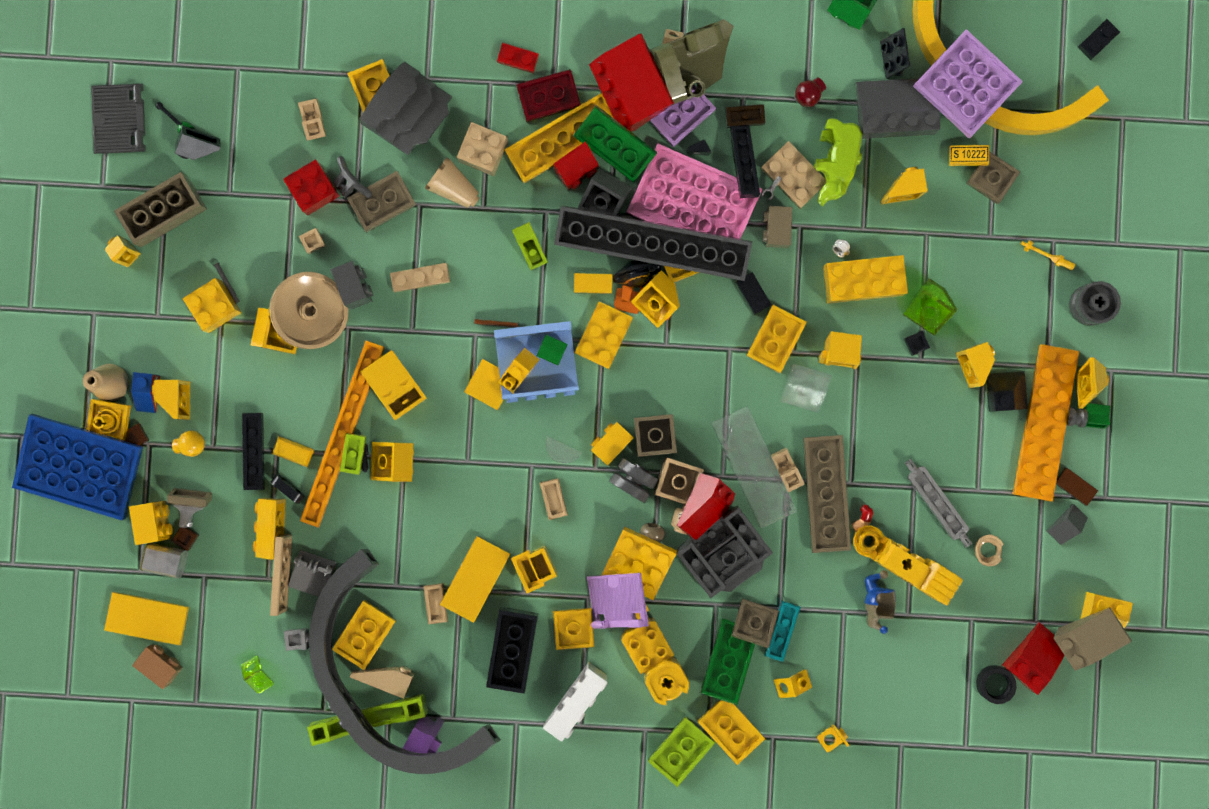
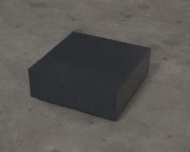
[904,331,930,356]

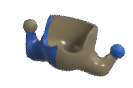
[864,570,896,634]

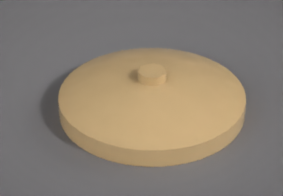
[269,272,348,349]

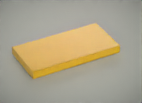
[440,536,510,623]
[104,592,189,645]

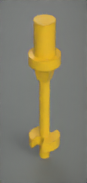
[1021,240,1075,271]

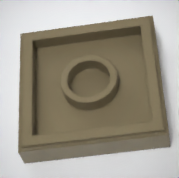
[966,151,1020,205]
[731,598,779,648]

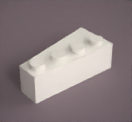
[543,662,608,742]

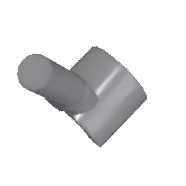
[762,176,782,201]

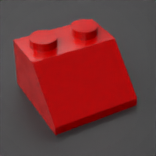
[554,142,599,190]

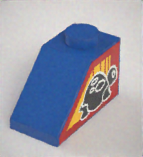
[131,372,160,413]

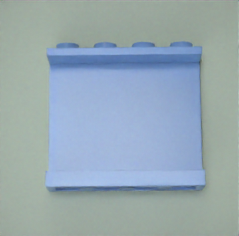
[494,321,579,403]

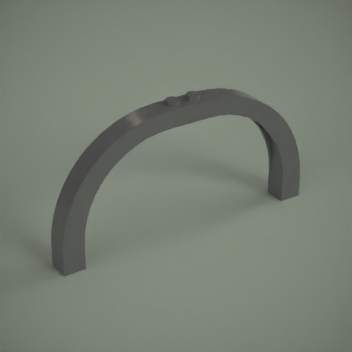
[309,549,501,774]

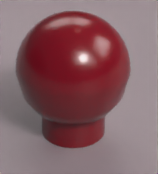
[795,77,826,107]

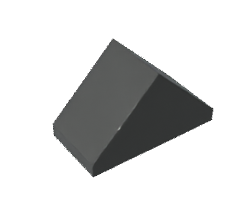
[1047,504,1088,545]

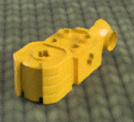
[853,525,963,606]
[621,603,689,705]

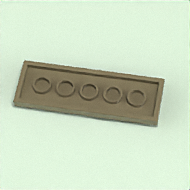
[803,435,851,553]

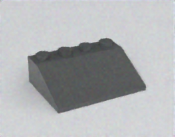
[856,78,940,139]

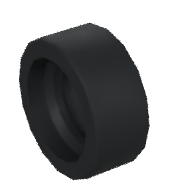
[976,665,1017,704]

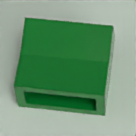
[536,335,568,365]
[1083,403,1110,429]

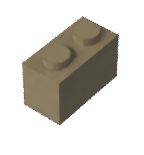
[762,206,792,248]

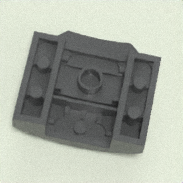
[360,62,452,155]
[677,505,773,598]

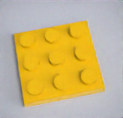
[602,527,677,600]

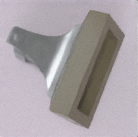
[167,488,212,528]

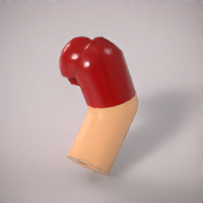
[851,505,874,532]

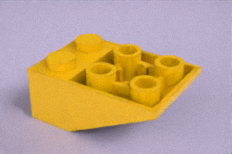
[360,350,427,420]

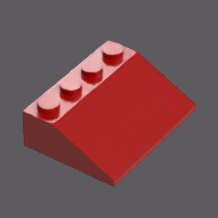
[589,33,674,132]

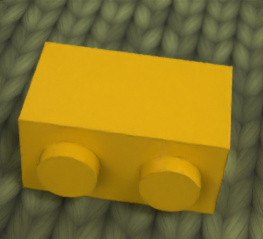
[591,422,634,466]

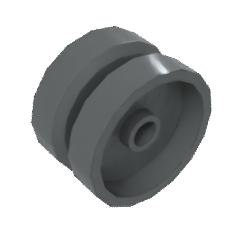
[1069,281,1121,326]
[609,458,659,503]

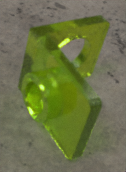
[241,656,274,694]

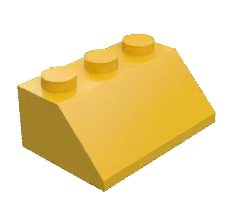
[253,498,286,560]

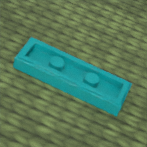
[764,600,801,662]

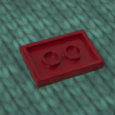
[516,69,581,122]

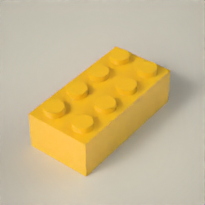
[823,255,908,304]

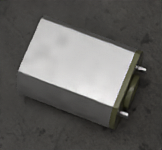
[140,543,188,579]

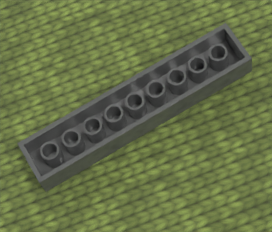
[554,206,753,281]

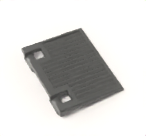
[91,84,146,154]

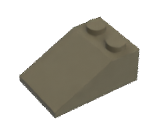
[1054,607,1132,671]

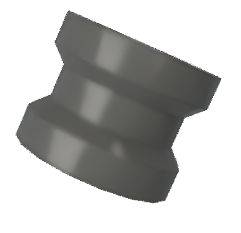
[1066,407,1088,428]

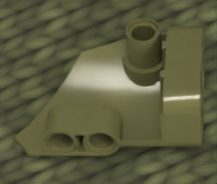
[649,19,734,105]

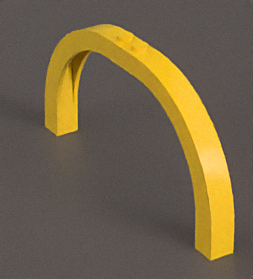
[913,0,1109,135]

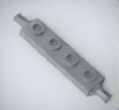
[905,459,972,548]

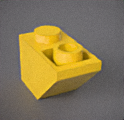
[498,348,540,394]

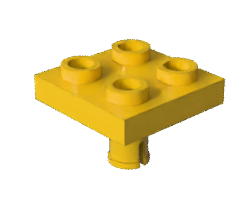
[86,399,131,441]

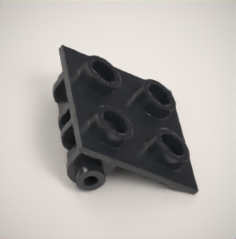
[880,28,910,78]

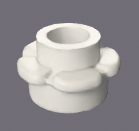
[832,239,850,257]

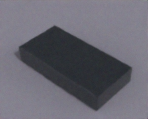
[735,272,771,315]

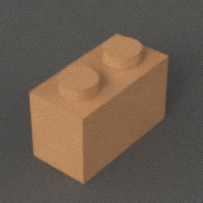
[132,644,183,689]

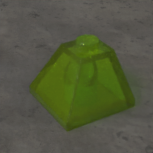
[903,278,957,336]

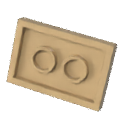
[760,141,826,209]

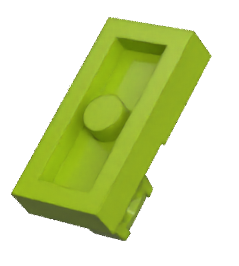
[340,433,366,475]

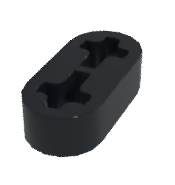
[270,474,305,504]

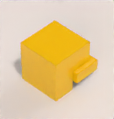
[819,331,862,369]
[511,546,558,594]

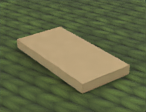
[270,534,292,616]

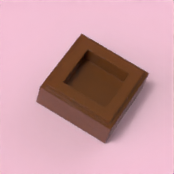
[171,527,199,551]

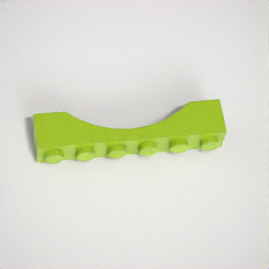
[307,693,429,746]

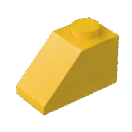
[105,235,141,267]

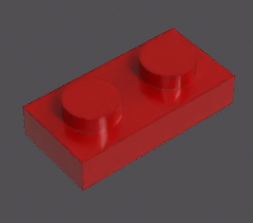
[497,43,539,74]

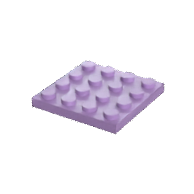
[913,29,1023,138]

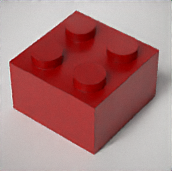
[283,159,340,216]

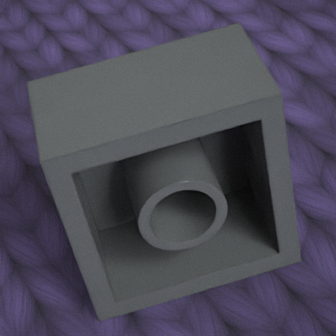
[330,261,374,310]

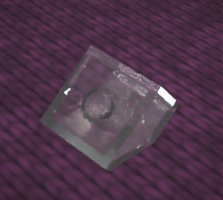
[781,364,832,413]

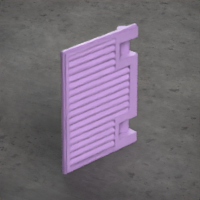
[587,573,649,629]

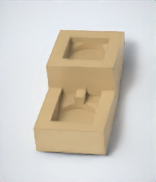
[298,98,326,141]
[769,448,805,493]

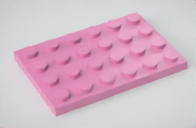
[626,143,762,239]

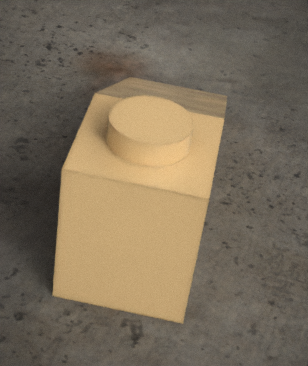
[350,666,415,699]

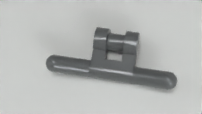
[333,156,372,198]

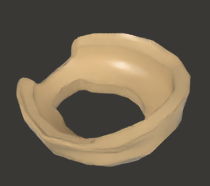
[974,534,1004,567]

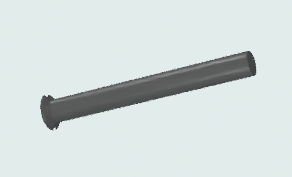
[213,262,240,304]

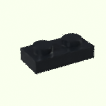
[1078,19,1120,60]

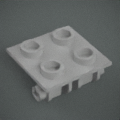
[288,550,337,597]

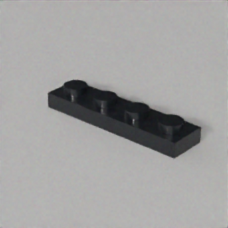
[730,125,760,198]
[242,413,265,490]

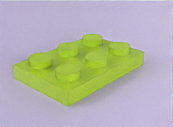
[648,716,715,787]

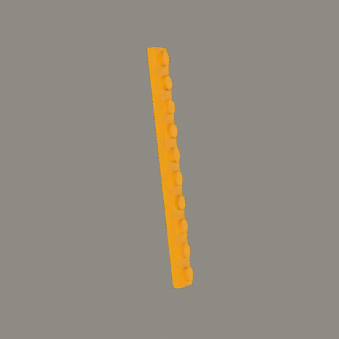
[300,341,385,527]

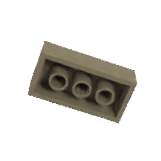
[114,172,207,247]

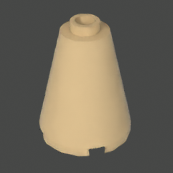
[425,157,480,208]
[83,364,129,402]

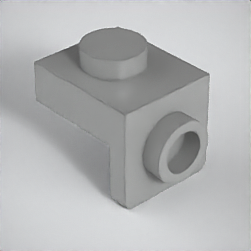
[284,628,309,651]

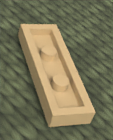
[390,263,450,293]

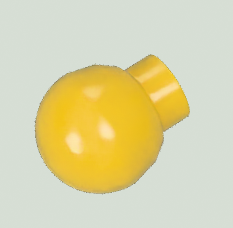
[172,430,205,457]

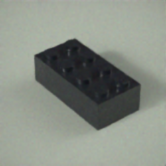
[486,607,539,694]

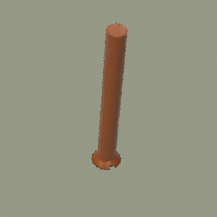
[474,319,519,327]

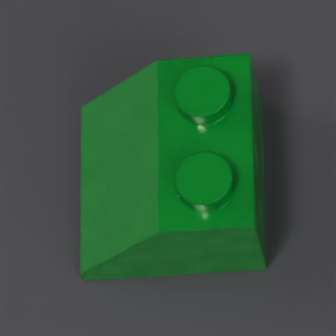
[827,0,877,30]

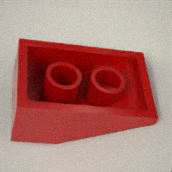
[677,473,735,540]
[1002,622,1065,695]

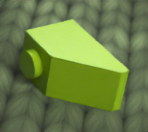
[512,222,548,271]

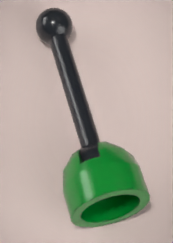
[155,102,195,133]

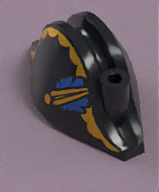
[612,260,662,288]

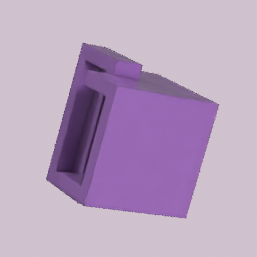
[403,717,445,753]

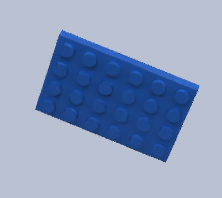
[12,414,143,520]

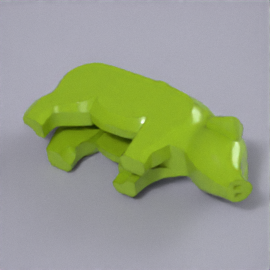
[814,118,862,206]

